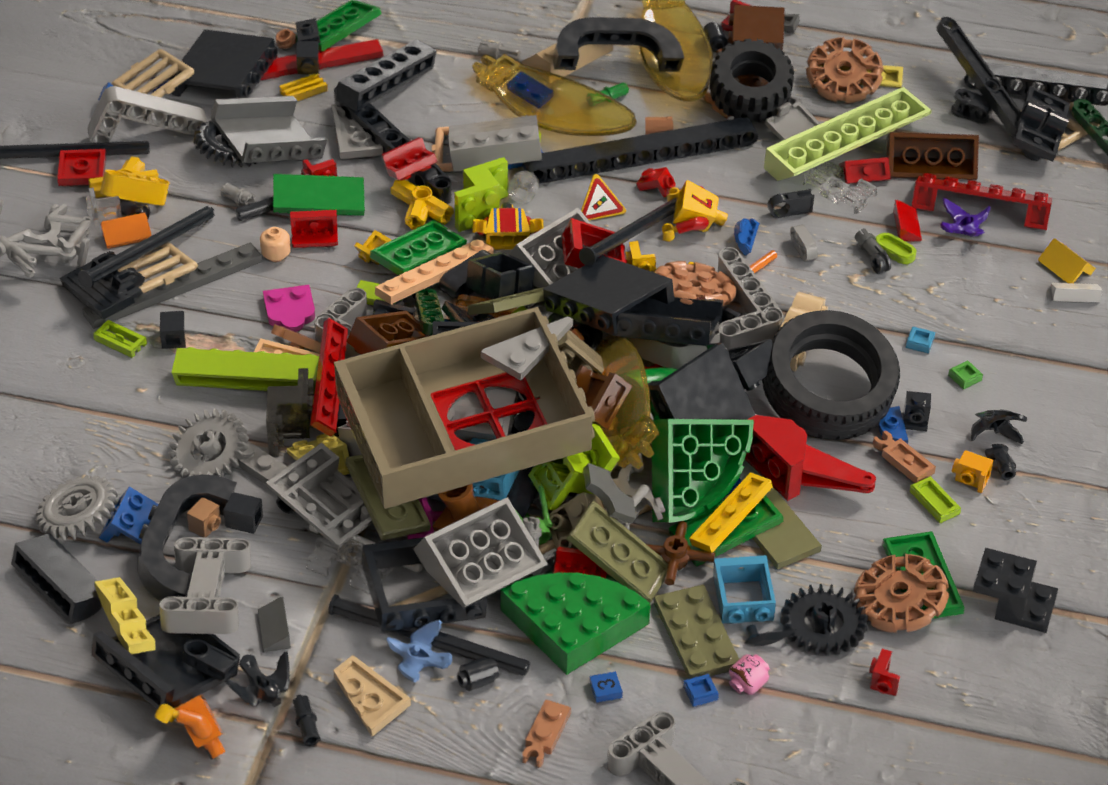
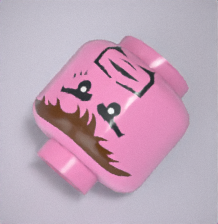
[729,654,770,695]

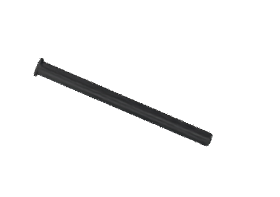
[0,141,150,159]
[579,197,677,266]
[78,206,215,289]
[328,594,530,676]

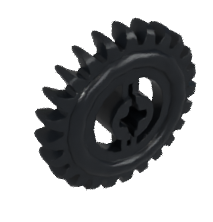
[193,120,258,168]
[780,583,868,656]

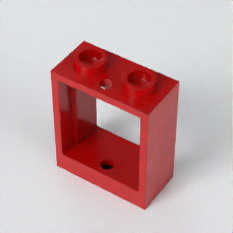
[562,218,627,269]

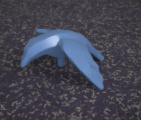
[387,620,452,682]

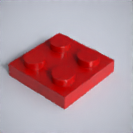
[57,149,106,186]

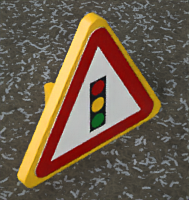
[581,174,626,220]

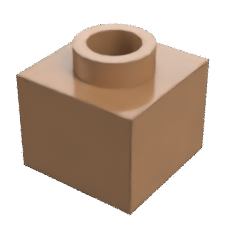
[187,497,221,538]

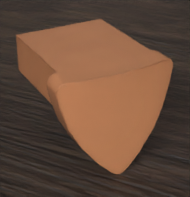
[645,116,674,135]

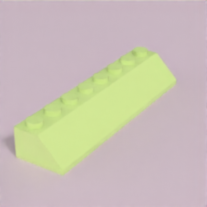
[764,87,932,181]

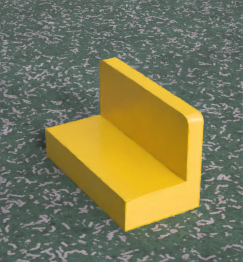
[1038,238,1096,283]

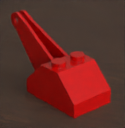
[745,415,876,501]

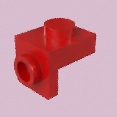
[301,159,337,176]
[636,167,676,197]
[869,648,900,696]

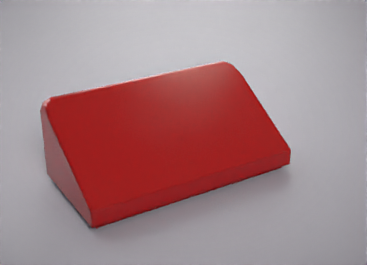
[893,200,922,241]

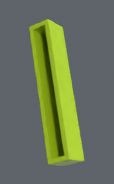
[171,347,319,394]

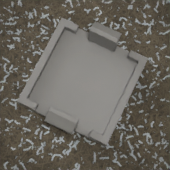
[765,102,820,141]

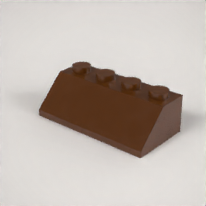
[886,132,979,180]

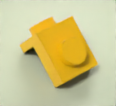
[354,230,391,265]
[625,241,656,271]

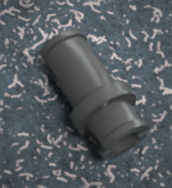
[854,229,886,256]

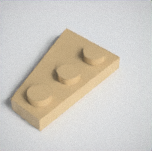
[333,655,411,737]

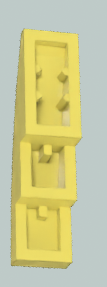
[94,577,155,654]

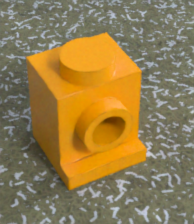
[952,450,993,494]

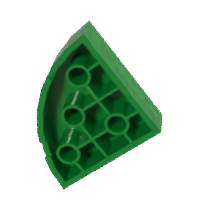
[652,419,754,523]
[500,573,651,675]

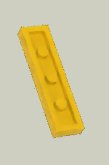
[689,472,773,553]

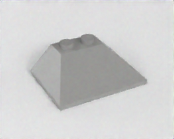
[266,443,373,548]

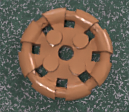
[806,37,884,103]
[654,261,736,306]
[854,554,949,633]

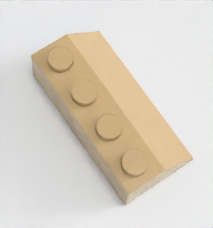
[522,43,613,84]

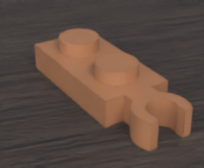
[271,324,321,354]
[873,431,936,483]
[523,699,571,768]

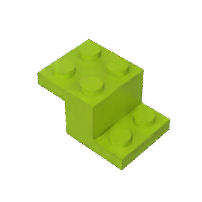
[454,157,508,232]
[529,423,620,510]

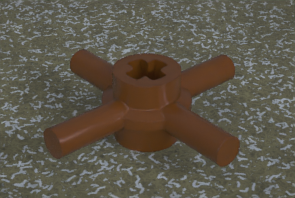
[646,521,715,586]

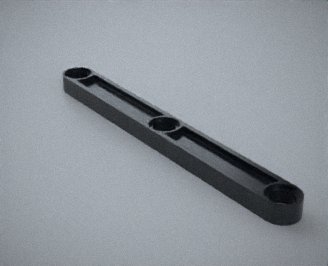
[936,17,1041,161]

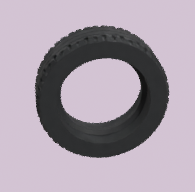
[762,310,900,440]

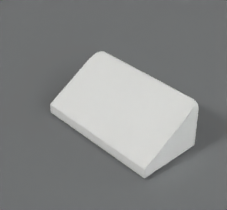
[1051,283,1102,303]

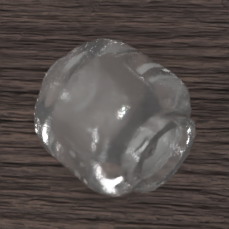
[508,171,539,204]

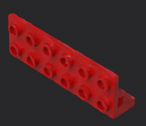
[912,173,1052,230]

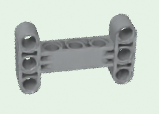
[159,537,251,634]
[607,711,748,785]

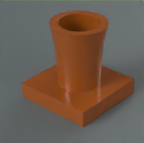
[432,484,498,532]

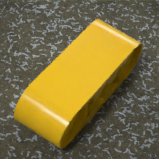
[100,169,170,205]

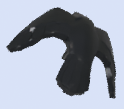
[971,409,1027,444]
[225,652,290,707]

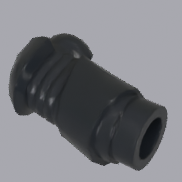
[115,198,151,220]
[985,444,1016,480]

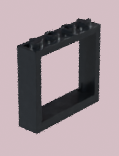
[361,537,487,632]

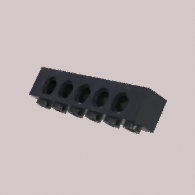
[336,39,437,111]

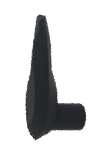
[745,625,795,646]

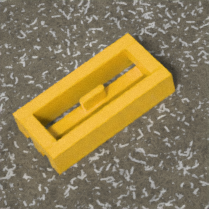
[279,74,328,101]

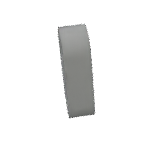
[790,224,818,261]

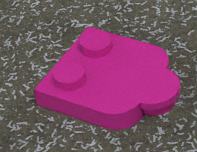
[263,285,315,332]

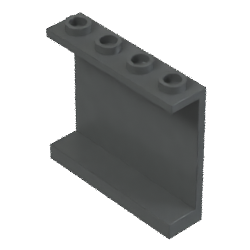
[211,96,327,163]

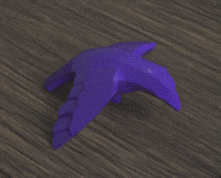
[940,198,990,237]

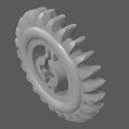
[168,408,249,478]
[36,475,118,541]

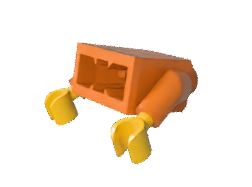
[155,695,226,760]

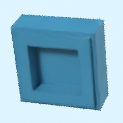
[906,326,936,353]

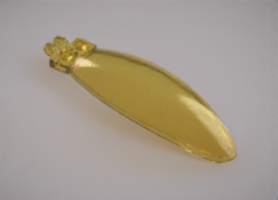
[639,0,713,102]
[472,54,637,136]
[594,334,660,469]

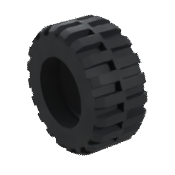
[709,39,794,123]

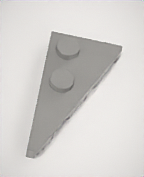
[332,104,383,159]
[481,317,573,380]

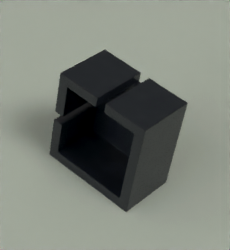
[466,251,535,300]

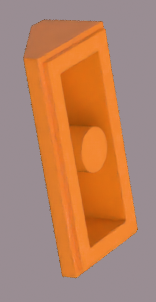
[101,213,152,249]

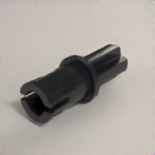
[293,694,320,746]

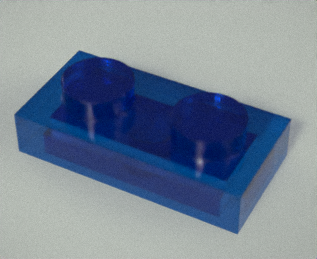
[507,71,554,109]

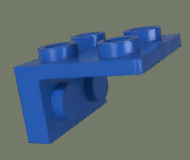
[98,486,158,544]

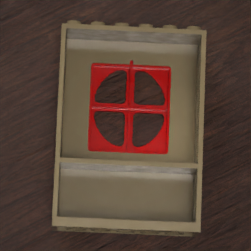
[334,307,595,509]

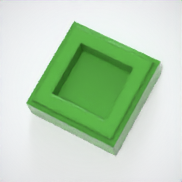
[948,360,983,389]

